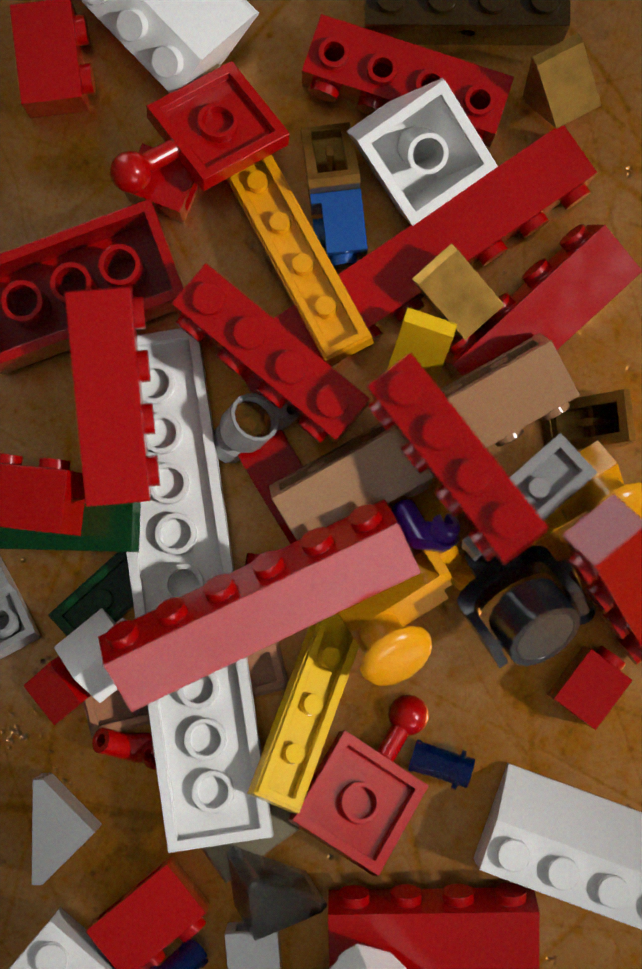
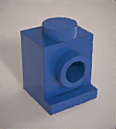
[310,188,368,270]

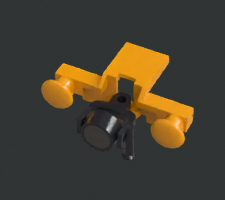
[338,440,642,686]

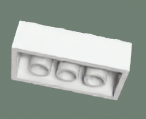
[81,0,259,93]
[473,763,642,930]

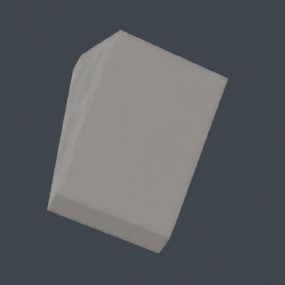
[32,773,102,885]

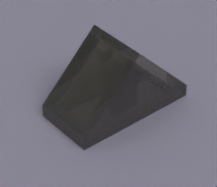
[227,846,328,941]

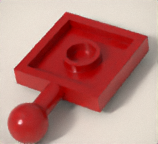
[110,61,290,193]
[288,695,429,876]

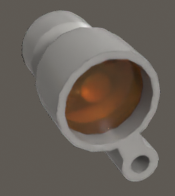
[214,394,299,463]

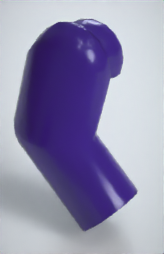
[391,499,461,552]

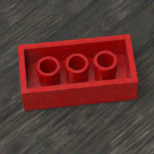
[0,199,185,375]

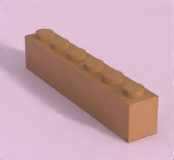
[269,333,580,541]

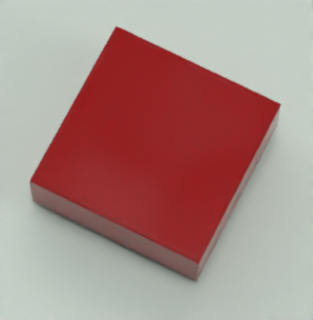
[23,656,91,725]

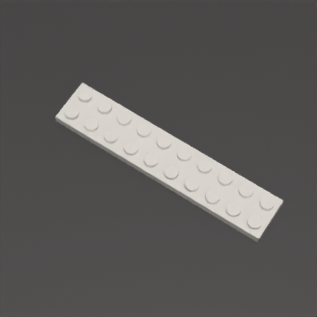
[126,328,274,853]

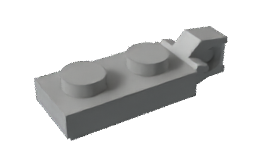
[460,433,597,561]

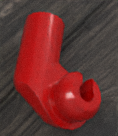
[92,728,157,770]

